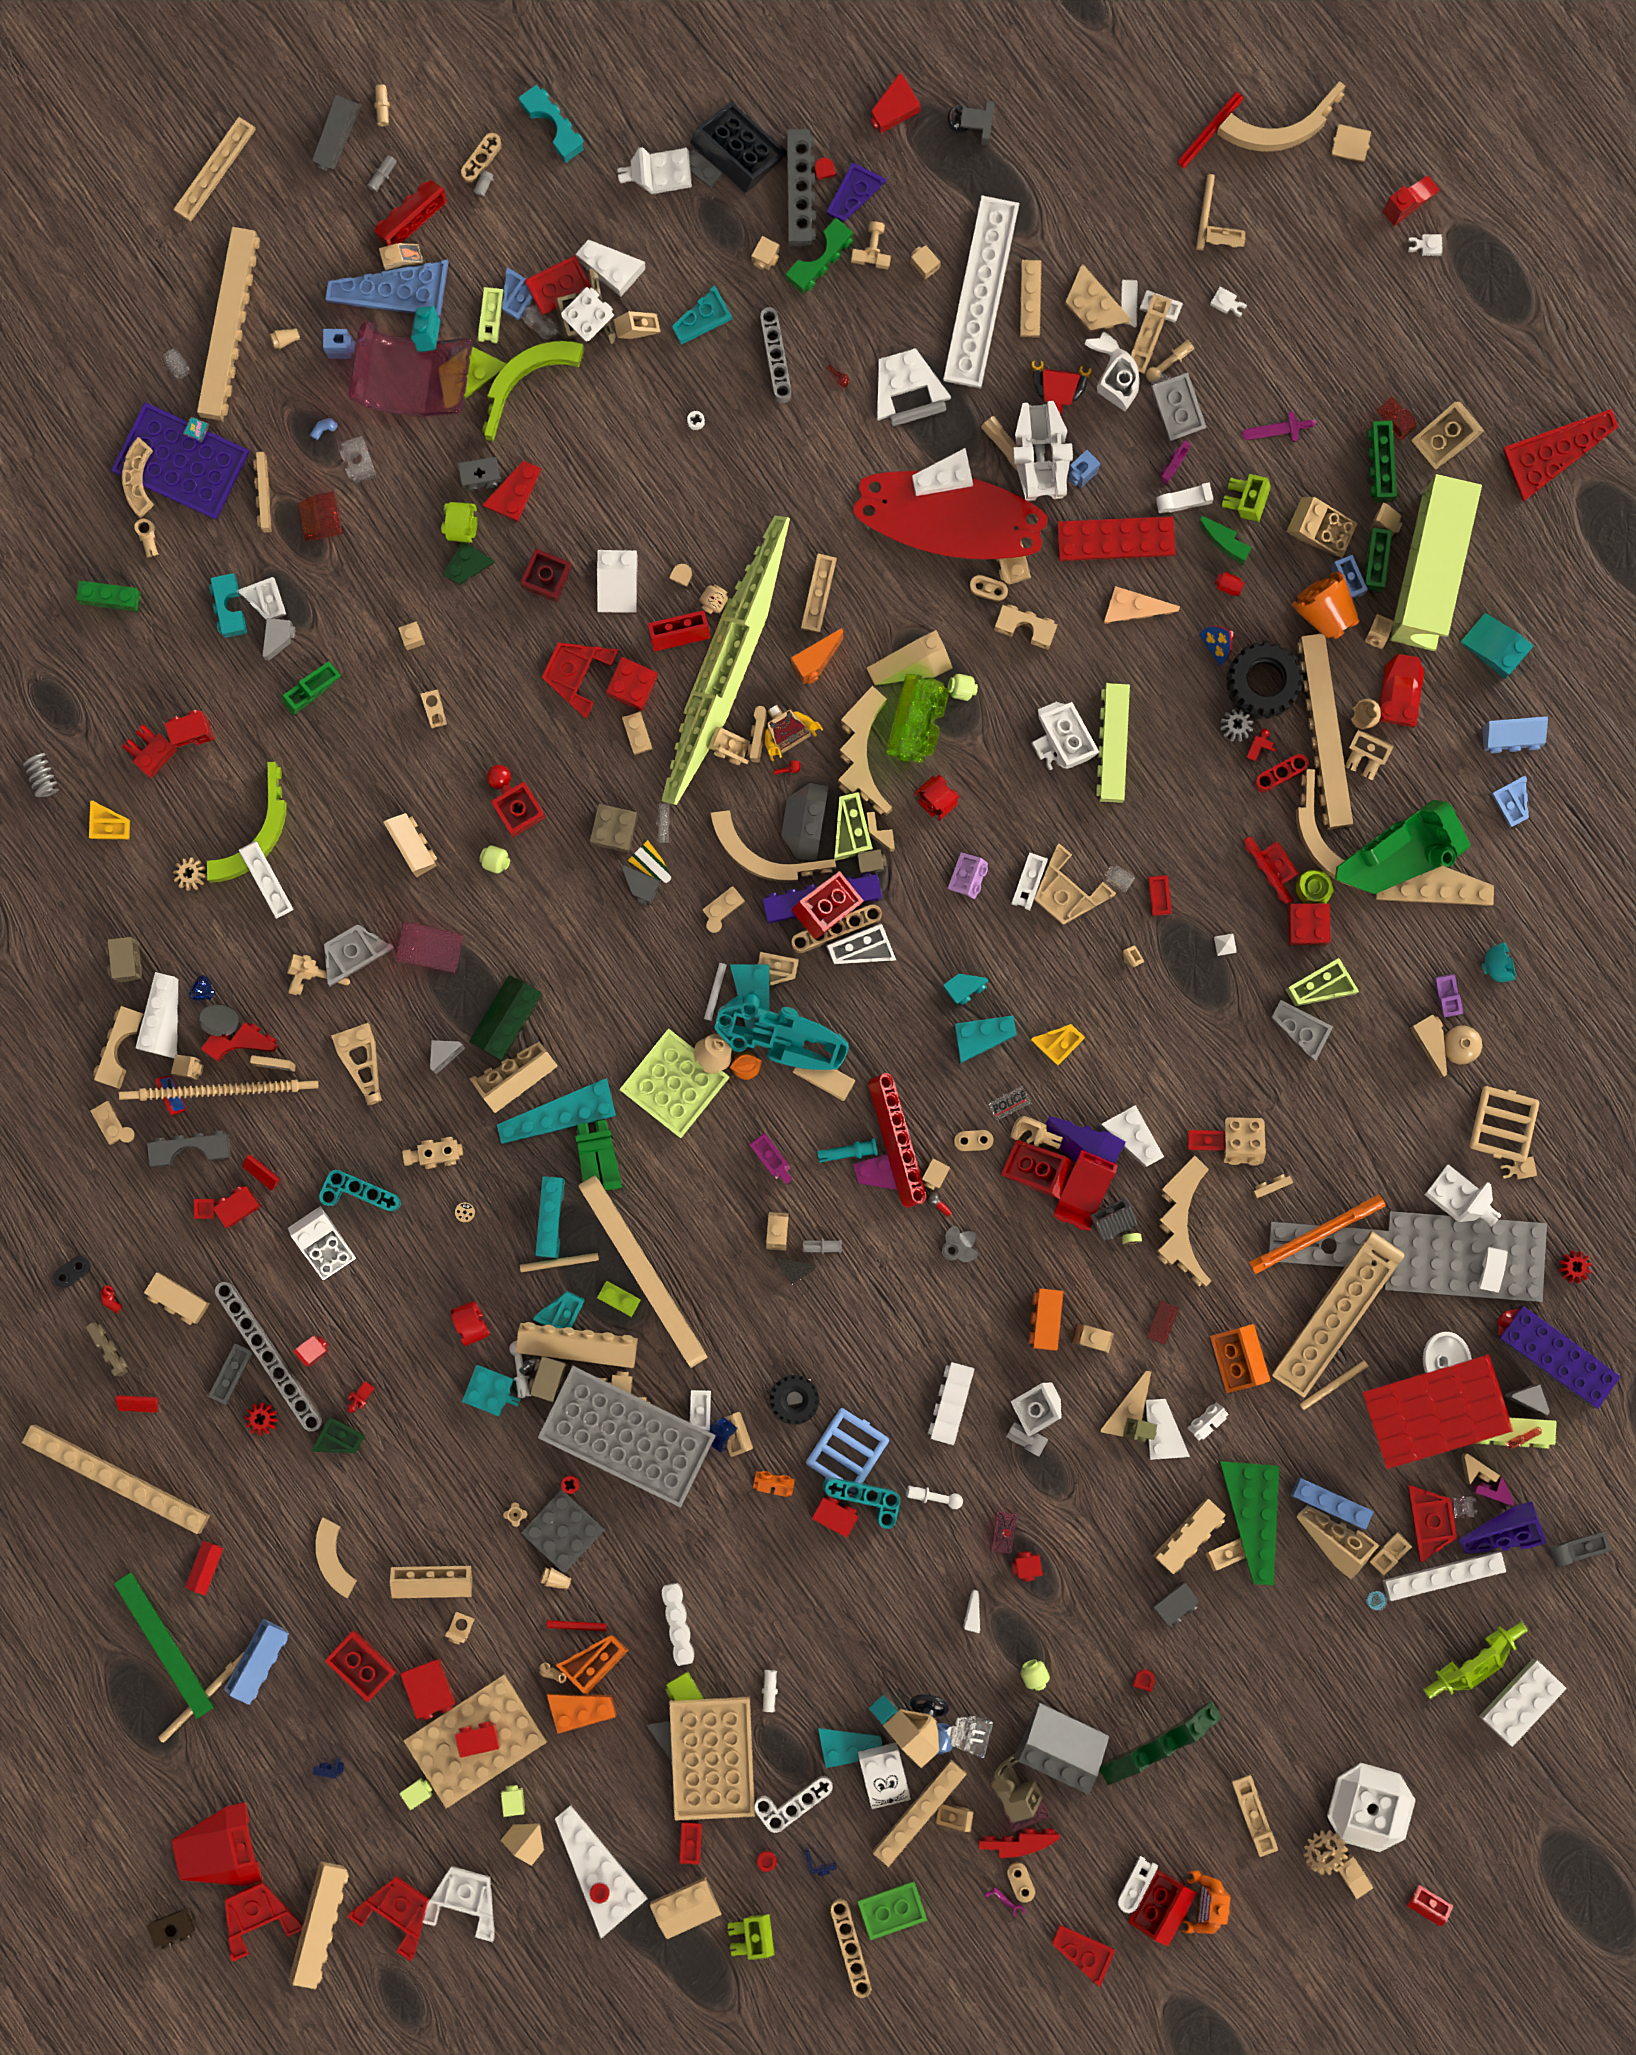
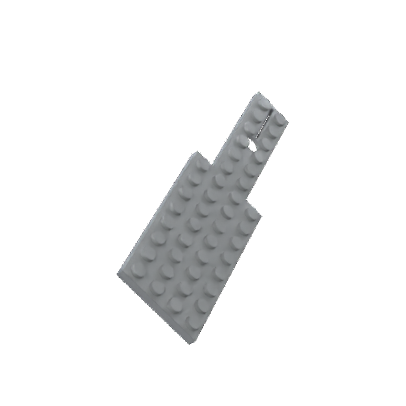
[1268,1211,1547,1302]

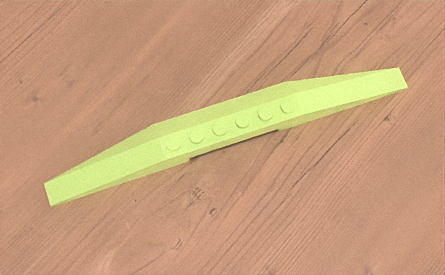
[662,516,790,805]

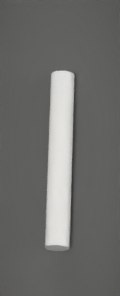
[704,963,727,1021]

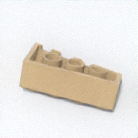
[470,1042,557,1113]

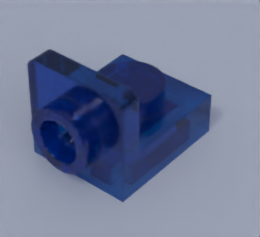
[709,1417,737,1453]
[312,1757,344,1779]

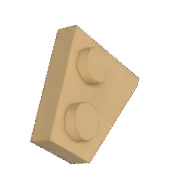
[758,952,799,986]

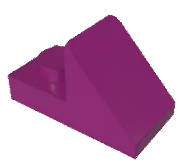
[1472,1476,1514,1506]

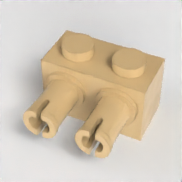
[1344,729,1394,780]

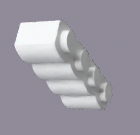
[928,1362,974,1445]
[662,1583,694,1666]

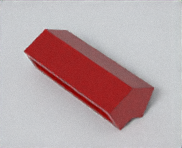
[185,1541,223,1596]

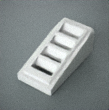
[963,1589,980,1633]

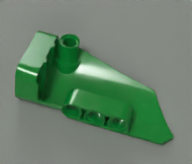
[1335,800,1470,894]

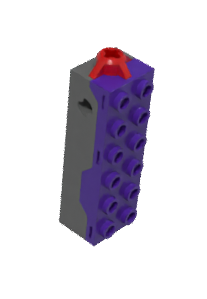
[1495,1306,1621,1409]

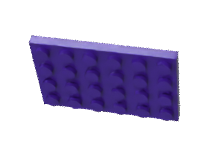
[111,402,250,520]

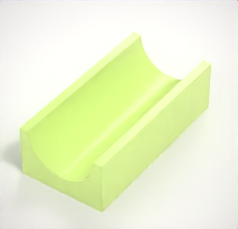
[1389,474,1482,651]

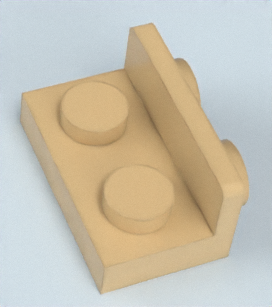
[996,541,1031,585]

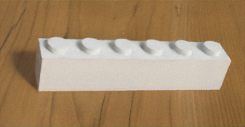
[1382,1551,1506,1601]

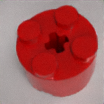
[914,775,959,821]
[450,1301,490,1347]

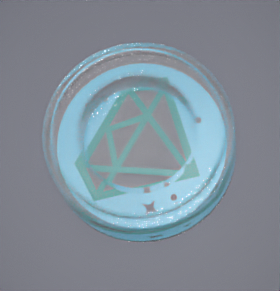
[1366,1591,1387,1611]

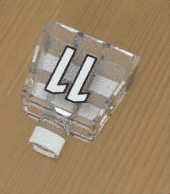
[947,1716,993,1758]

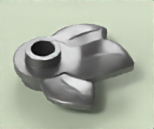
[942,1226,979,1262]

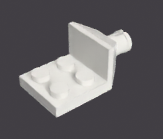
[618,147,692,194]
[1425,1165,1501,1227]

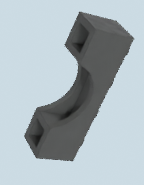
[147,1131,231,1167]

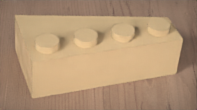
[1152,1498,1226,1574]

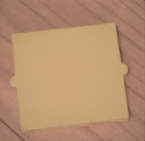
[1332,124,1371,163]

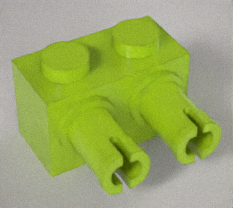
[1222,474,1271,522]
[728,1914,774,1960]

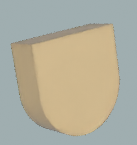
[669,564,692,587]

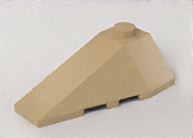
[866,630,953,686]
[1297,1505,1380,1579]

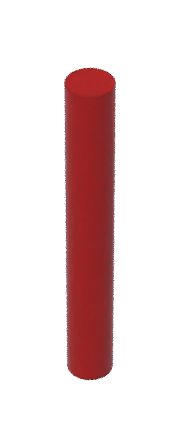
[547,1620,607,1632]

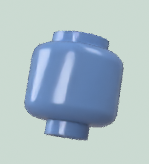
[937,1723,956,1755]

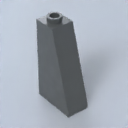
[312,95,362,171]

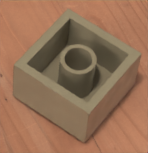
[590,804,638,853]
[105,937,142,983]
[528,1356,567,1402]

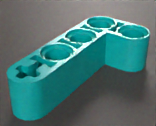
[319,1170,401,1212]
[822,1477,900,1529]

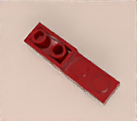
[978,1828,1060,1858]

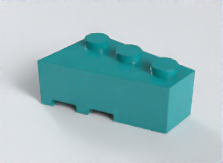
[954,1015,1016,1064]

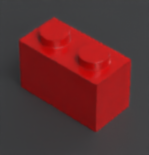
[213,1186,261,1229]
[455,1721,501,1758]

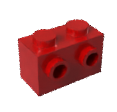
[1011,1551,1042,1582]

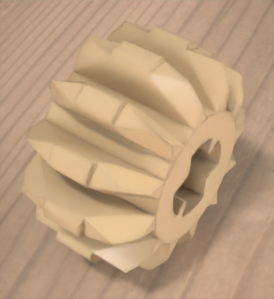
[173,857,207,891]

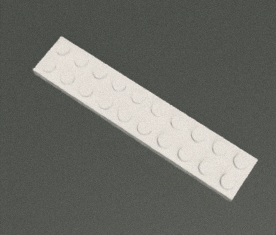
[943,196,1019,389]

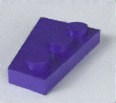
[827,162,887,223]

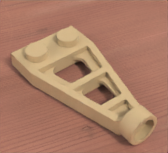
[331,1023,382,1105]

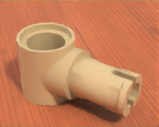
[135,519,159,558]

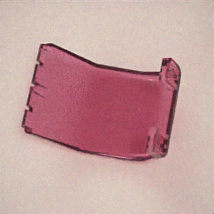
[349,321,473,417]

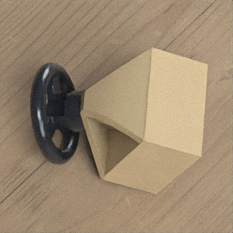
[883,1694,949,1768]

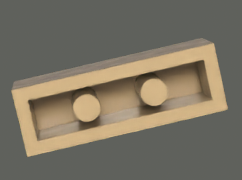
[144,1272,210,1325]

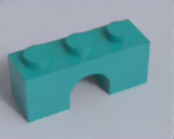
[209,573,248,638]

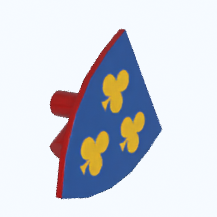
[1199,626,1235,666]

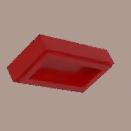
[1148,875,1172,916]

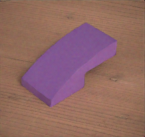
[1434,974,1463,1017]

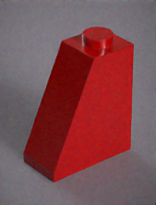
[870,73,921,134]

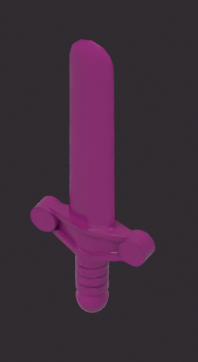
[1242,411,1316,442]

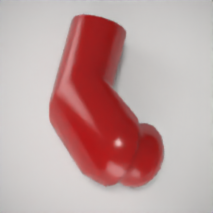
[101,1285,122,1314]

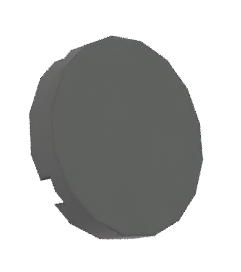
[199,1005,239,1036]

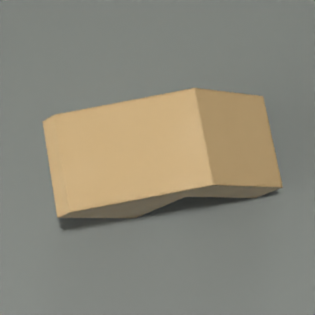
[867,812,895,852]

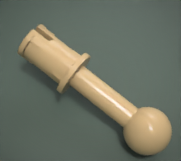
[1146,339,1195,383]

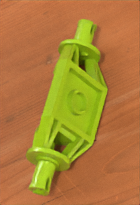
[1423,1621,1528,1700]

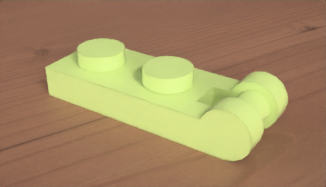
[478,287,504,343]

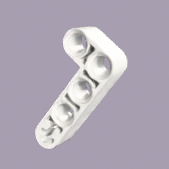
[755,1776,832,1833]

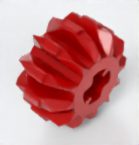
[1558,1250,1592,1284]
[244,1402,279,1436]

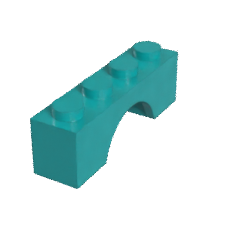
[518,84,584,163]

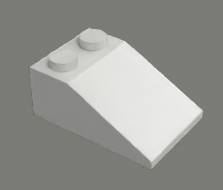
[597,550,638,613]

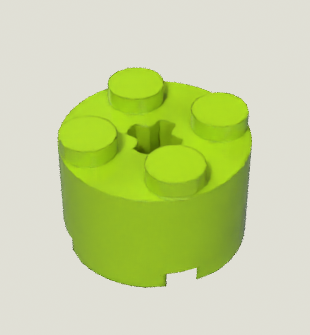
[441,502,477,543]

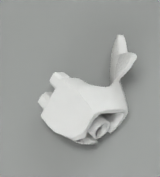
[1085,332,1139,411]

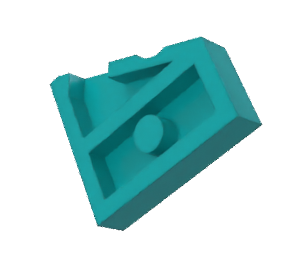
[533,1291,585,1328]

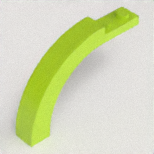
[482,341,584,441]
[207,762,287,883]

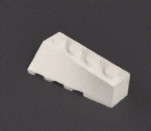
[136,972,178,1058]

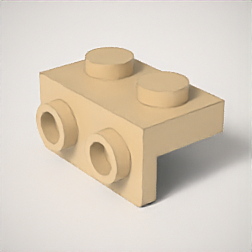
[708,727,750,766]

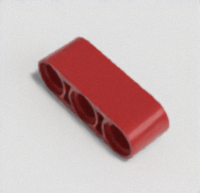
[1254,754,1308,793]

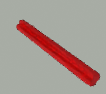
[1177,92,1243,168]

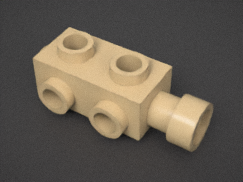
[403,1137,463,1169]

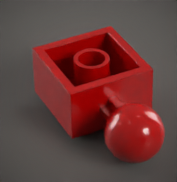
[486,765,546,838]

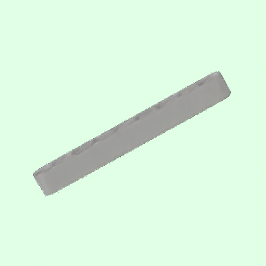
[215,1282,322,1431]

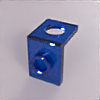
[806,1847,837,1876]

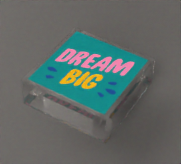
[183,416,210,442]

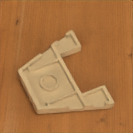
[1034,844,1116,925]

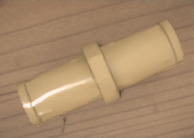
[374,85,390,126]

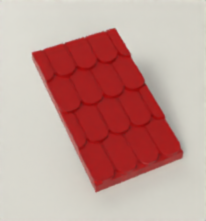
[1362,1354,1513,1469]

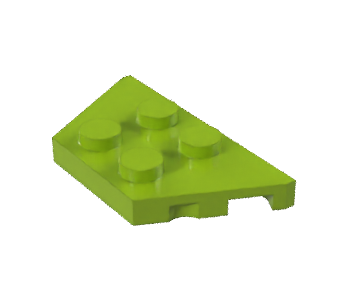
[440,346,506,410]

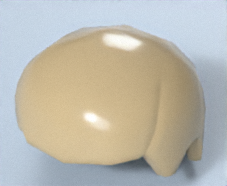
[1351,698,1381,729]

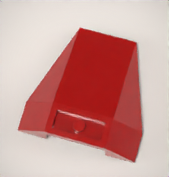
[171,1802,263,1886]

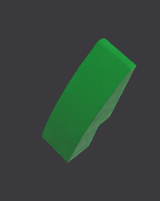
[1199,516,1252,565]
[281,661,341,715]

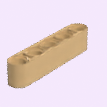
[791,905,882,953]
[831,1898,871,1998]

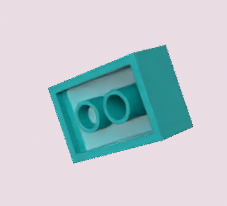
[1460,613,1533,679]

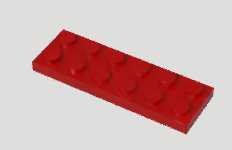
[1057,516,1175,561]

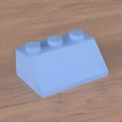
[1482,716,1548,753]

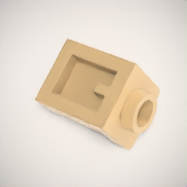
[1365,614,1395,649]

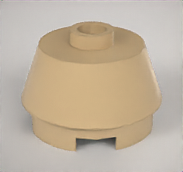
[693,1034,732,1074]

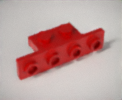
[1243,836,1299,905]

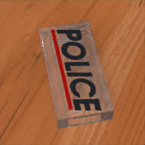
[988,1086,1031,1121]

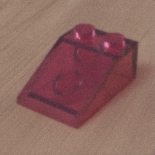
[396,922,463,973]

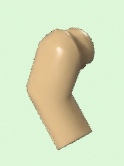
[539,1663,567,1683]

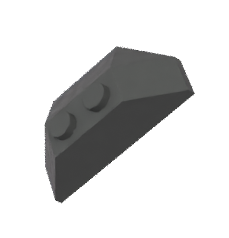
[781,783,829,862]

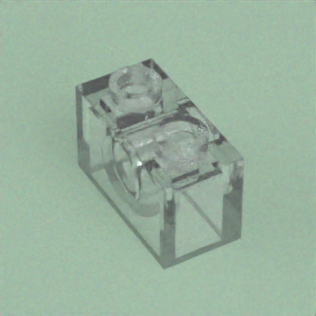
[339,436,377,483]

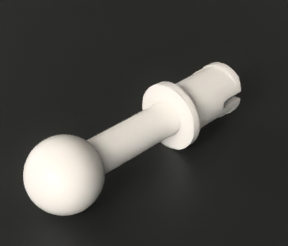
[509,1341,531,1398]
[906,1486,963,1509]

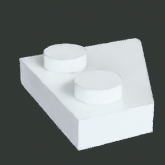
[238,577,286,620]

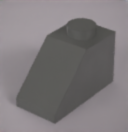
[622,866,660,905]

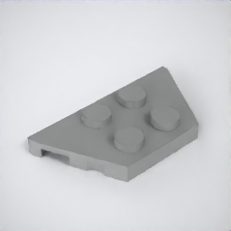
[324,924,394,987]

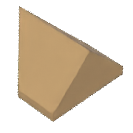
[501,1824,544,1866]

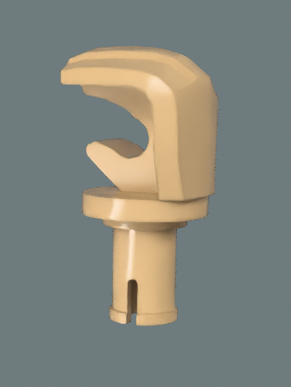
[1011,1116,1063,1149]

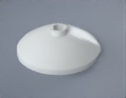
[1423,1332,1472,1373]

